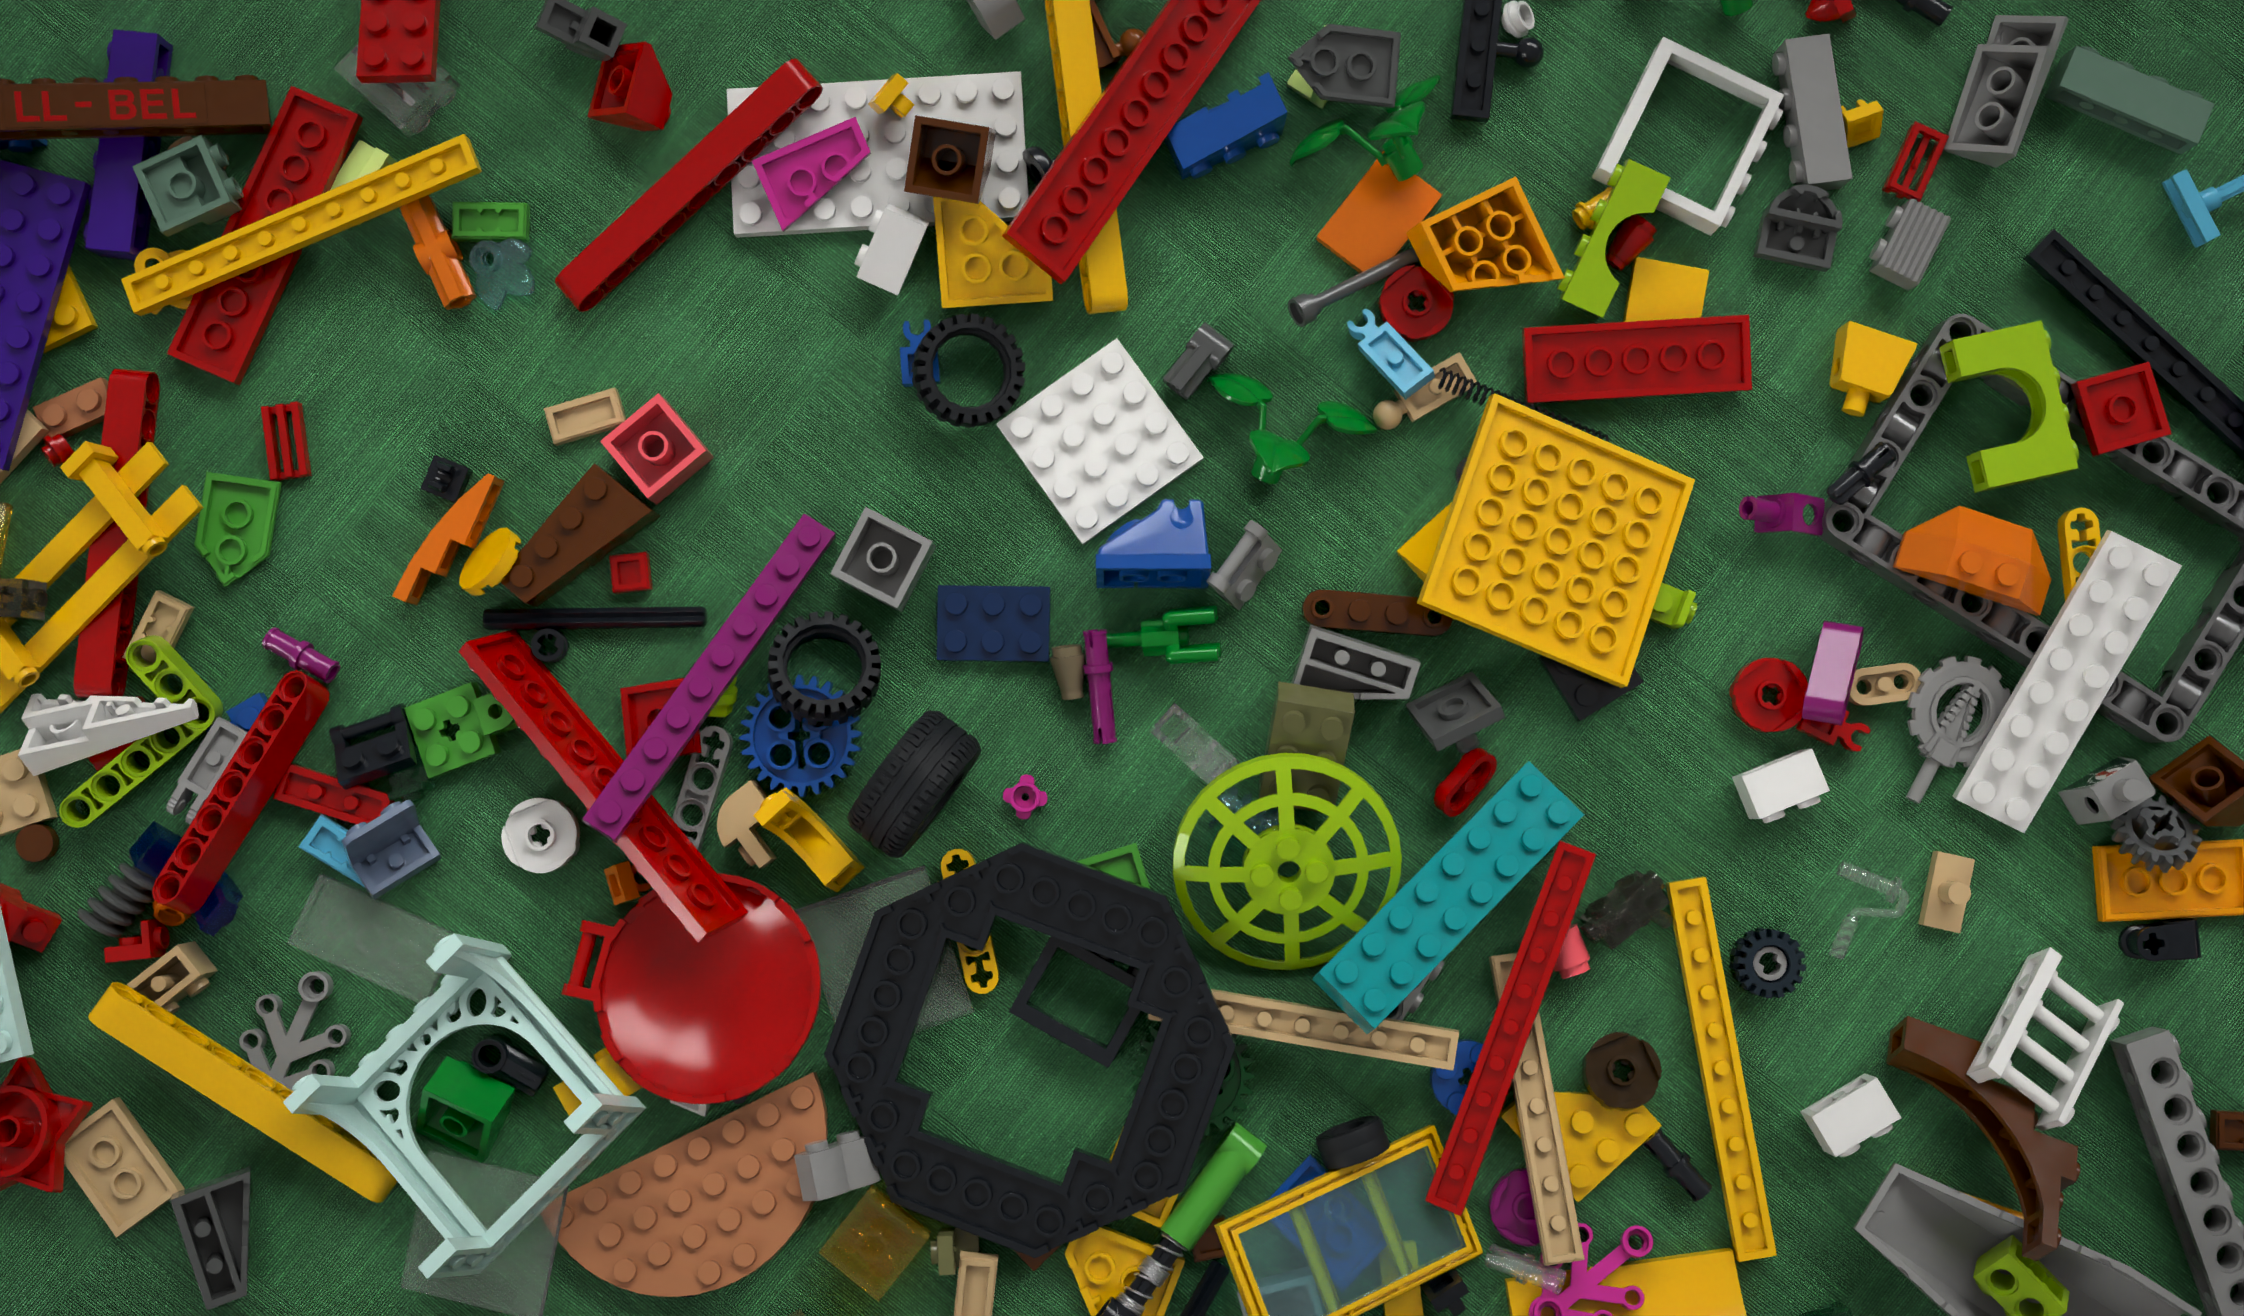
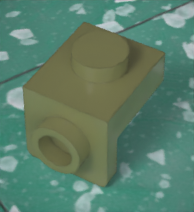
[931,1227,980,1276]

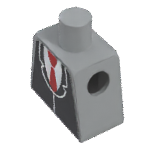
[2058,757,2156,825]

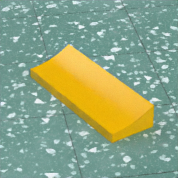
[1505,1248,1747,1316]

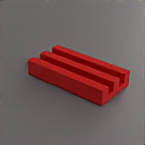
[1882,121,1949,202]
[261,401,312,482]

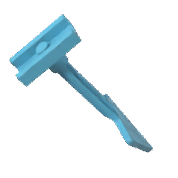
[2162,169,2244,248]

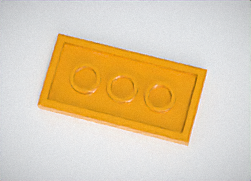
[2092,839,2244,922]

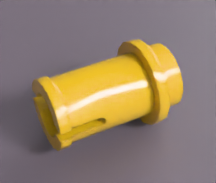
[1572,187,1612,230]

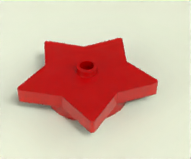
[0,1056,93,1193]

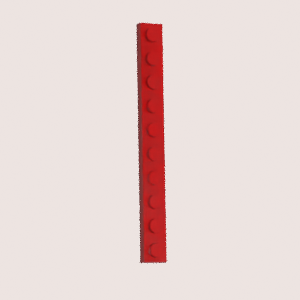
[1425,841,1597,1216]

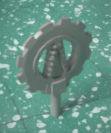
[1905,656,2011,804]

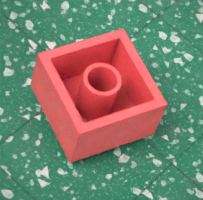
[600,393,714,505]

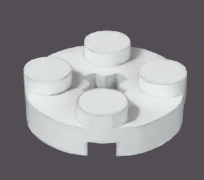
[501,798,580,873]

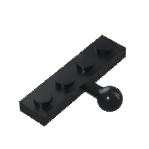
[1450,0,1544,123]

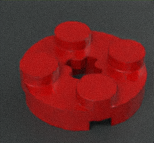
[1378,265,1454,342]
[1729,658,1808,732]

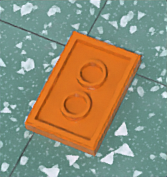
[1316,151,1442,284]

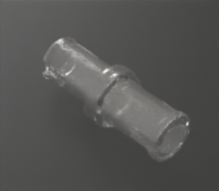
[1485,1243,1566,1295]

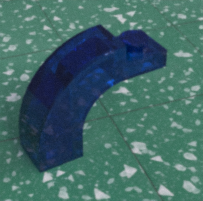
[129,821,244,937]

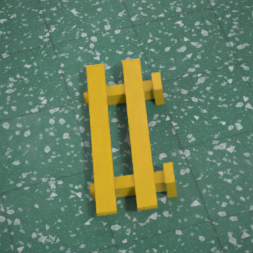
[0,441,204,714]

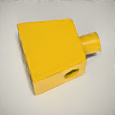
[1829,321,1918,417]

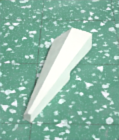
[18,694,199,776]

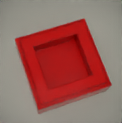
[609,552,653,594]

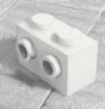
[854,203,929,296]
[1732,748,1830,823]
[1800,1073,1901,1157]

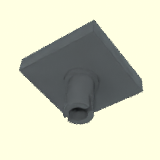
[1405,671,1506,753]

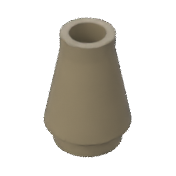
[1049,644,1086,700]

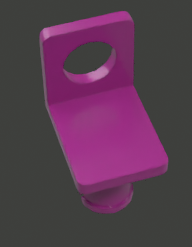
[1739,493,1825,536]

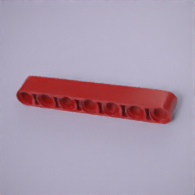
[152,670,330,914]

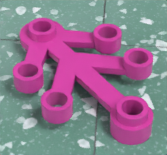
[1528,1223,1653,1316]

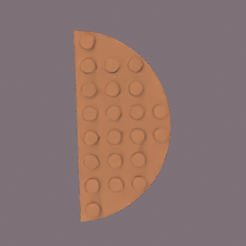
[541,1072,828,1297]

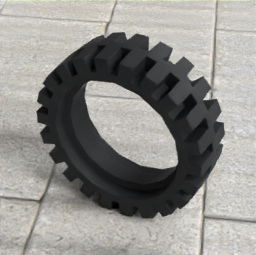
[911,314,1026,428]
[768,611,881,726]

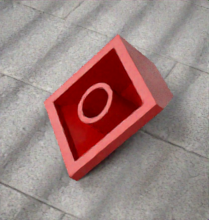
[587,41,673,132]

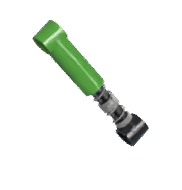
[1096,1122,1267,1316]

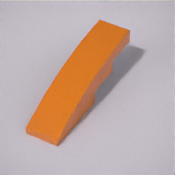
[392,473,505,605]

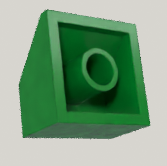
[416,1056,515,1164]

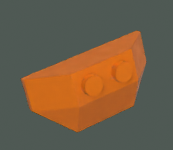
[1893,506,2052,616]

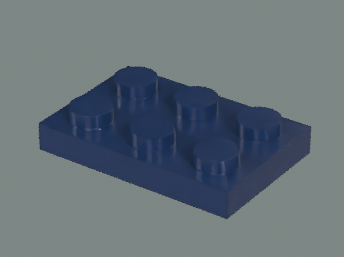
[937,585,1050,662]

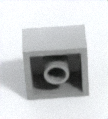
[830,507,936,612]

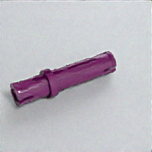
[1083,629,1117,744]

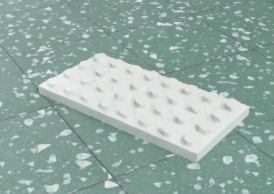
[727,71,1029,238]

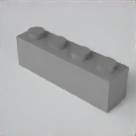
[1772,34,1853,191]

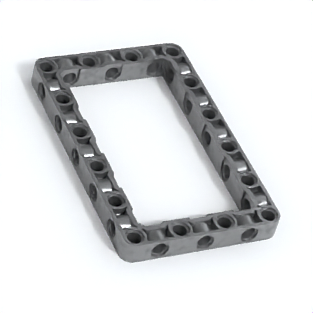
[1819,314,2244,743]

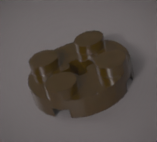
[1582,1032,1662,1111]

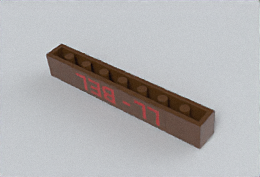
[0,75,271,140]

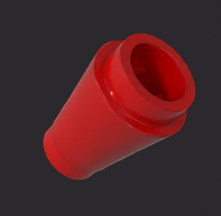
[1605,214,1657,271]

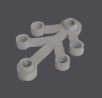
[239,971,351,1090]

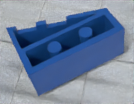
[1164,72,1288,180]

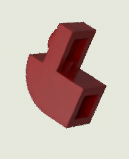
[0,883,62,953]

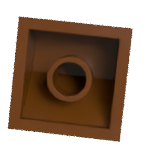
[904,115,996,204]

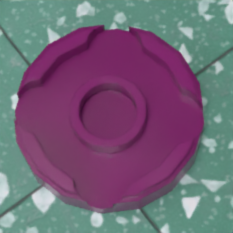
[1488,1168,1540,1247]

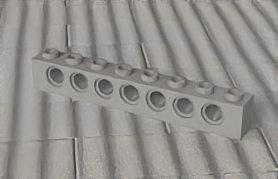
[2110,1027,2244,1316]

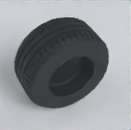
[847,710,981,858]

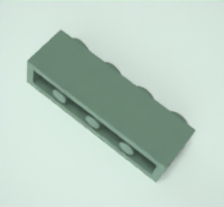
[2045,45,2215,155]

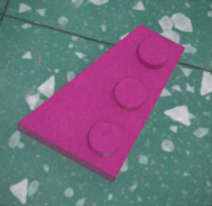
[752,117,871,232]

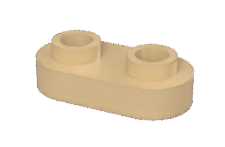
[1849,663,1921,706]

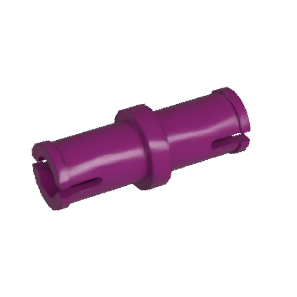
[262,627,341,683]

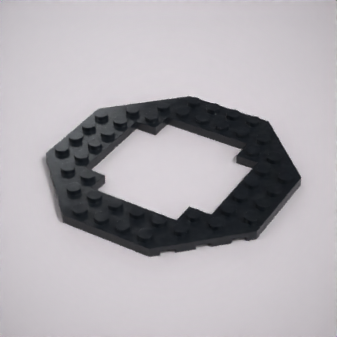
[824,842,1236,1258]

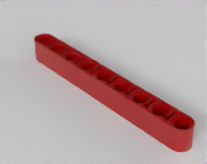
[555,58,823,312]
[73,369,160,699]

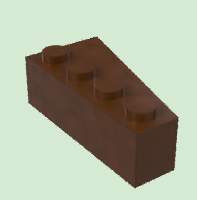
[500,463,661,607]

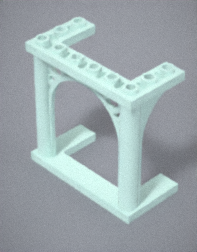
[283,933,646,1279]

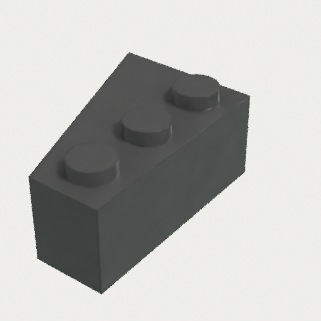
[170,1166,251,1310]

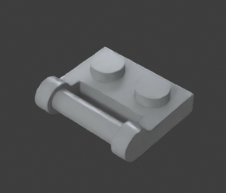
[1206,520,1282,610]

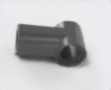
[1163,322,1235,400]

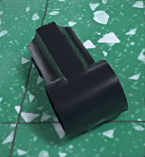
[471,1034,551,1097]

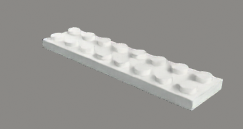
[1952,530,2182,833]

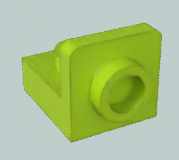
[1649,583,1697,630]

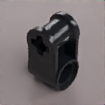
[2118,918,2202,961]

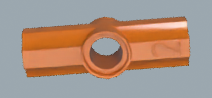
[400,195,477,310]

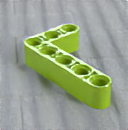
[59,635,224,828]

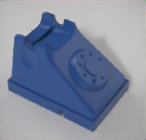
[1096,499,1211,588]

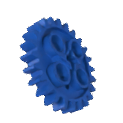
[739,675,863,797]

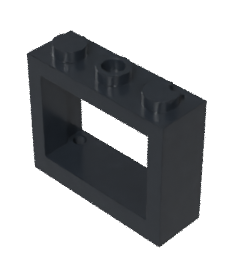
[1009,936,1140,1068]

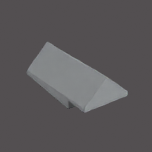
[1944,15,2069,168]

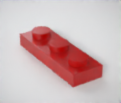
[273,763,397,824]

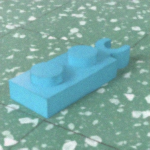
[1347,308,1435,400]

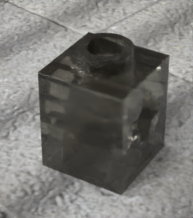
[0,579,48,620]

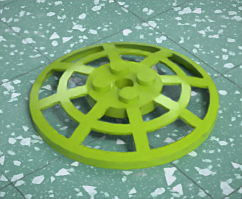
[1172,753,1402,970]

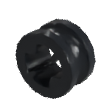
[531,628,569,663]

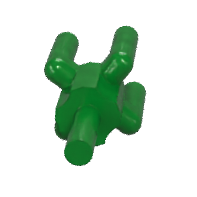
[1107,605,1222,664]

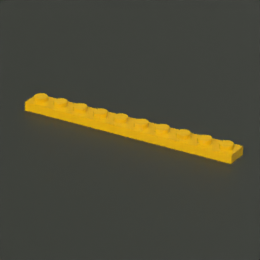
[121,134,482,316]
[1665,876,1777,1262]

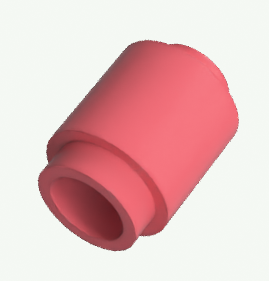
[1554,924,1590,979]

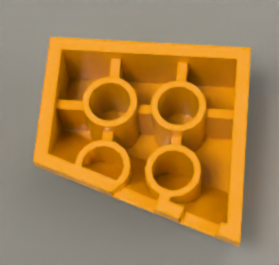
[1406,176,1565,292]

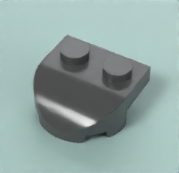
[1753,184,1843,272]

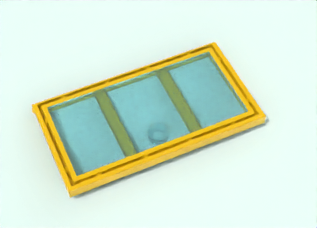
[1214,1125,1483,1316]

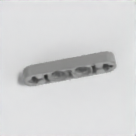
[672,726,733,852]

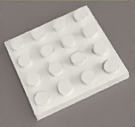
[996,338,1204,545]

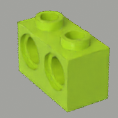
[1973,1234,2070,1316]

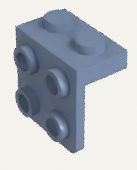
[342,800,441,900]

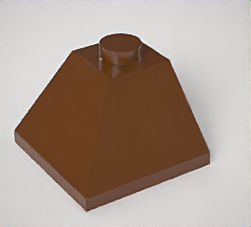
[2149,735,2244,827]

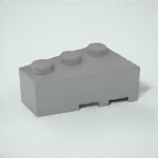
[1291,625,1421,700]

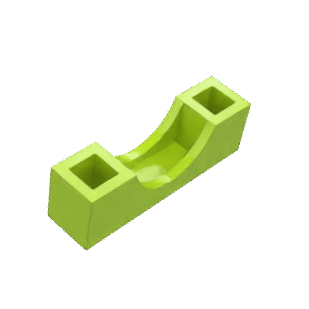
[1557,159,1671,318]

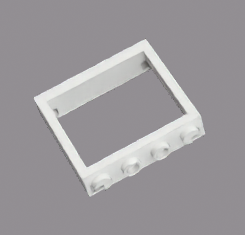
[1591,37,1784,236]

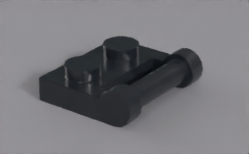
[329,703,417,790]

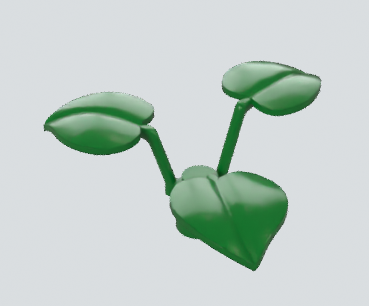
[1289,74,1441,181]
[1208,373,1378,484]

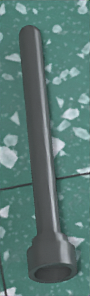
[1288,247,1419,327]

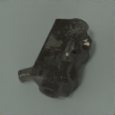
[1580,870,1673,950]

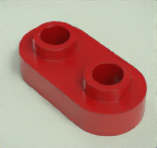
[1434,748,1497,817]

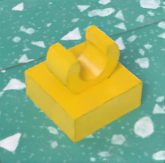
[868,73,914,118]
[1841,99,1884,148]

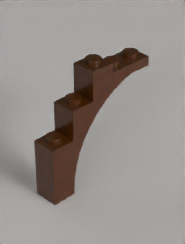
[1887,1016,2081,1261]

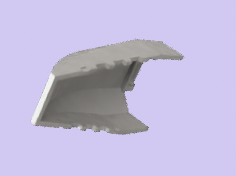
[1853,1163,2202,1316]

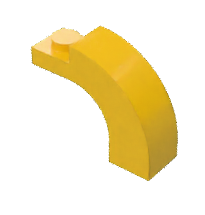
[753,787,865,893]

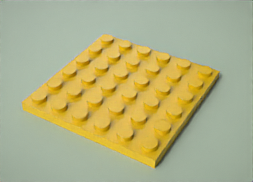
[1417,393,1695,688]

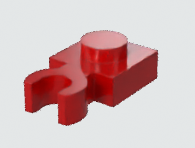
[1795,710,1871,752]

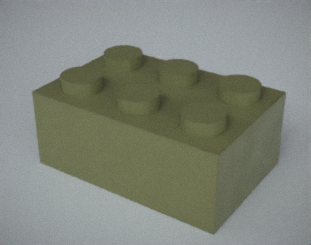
[1258,681,1355,813]

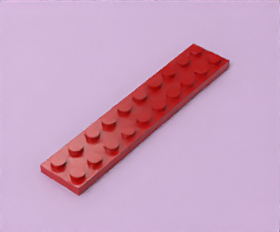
[1002,0,1261,284]
[458,630,749,943]

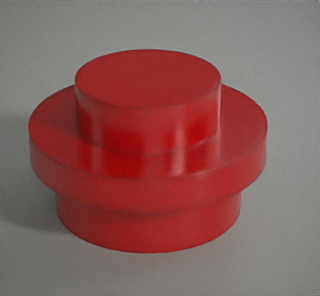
[41,433,74,467]

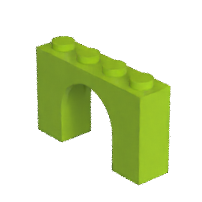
[1939,320,2079,493]

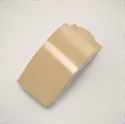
[717,780,777,868]

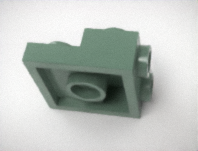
[132,135,244,237]

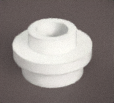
[1501,1,1535,38]

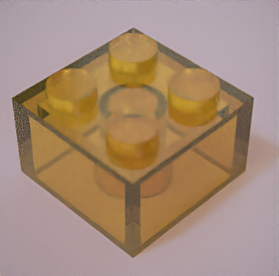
[818,1184,931,1302]

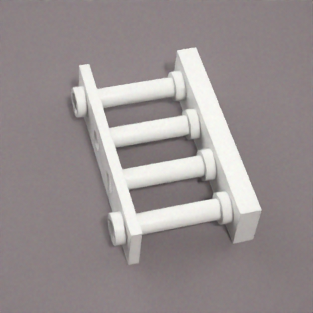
[1966,947,2124,1131]

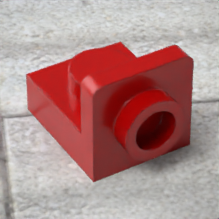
[104,919,170,963]

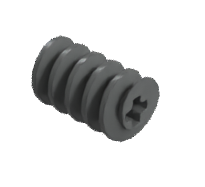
[77,852,160,937]

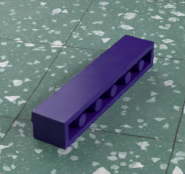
[83,29,173,260]

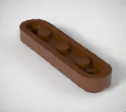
[1302,589,1453,637]

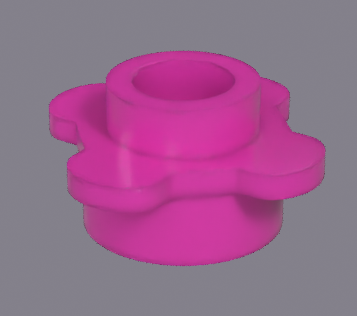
[1003,774,1048,820]

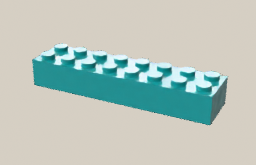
[1312,761,1585,1034]

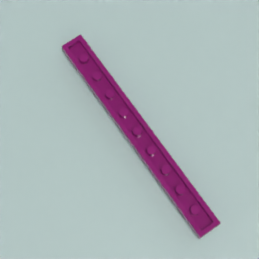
[582,514,835,843]

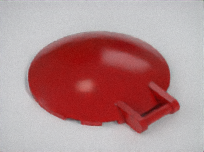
[561,873,821,1104]

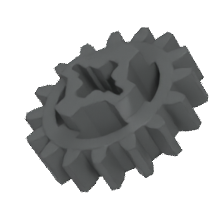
[2110,795,2202,873]

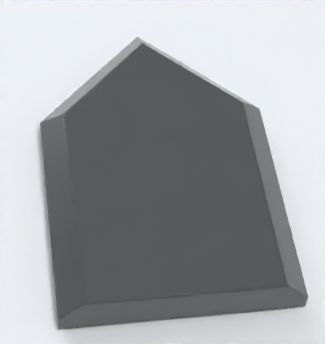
[1288,24,1401,108]

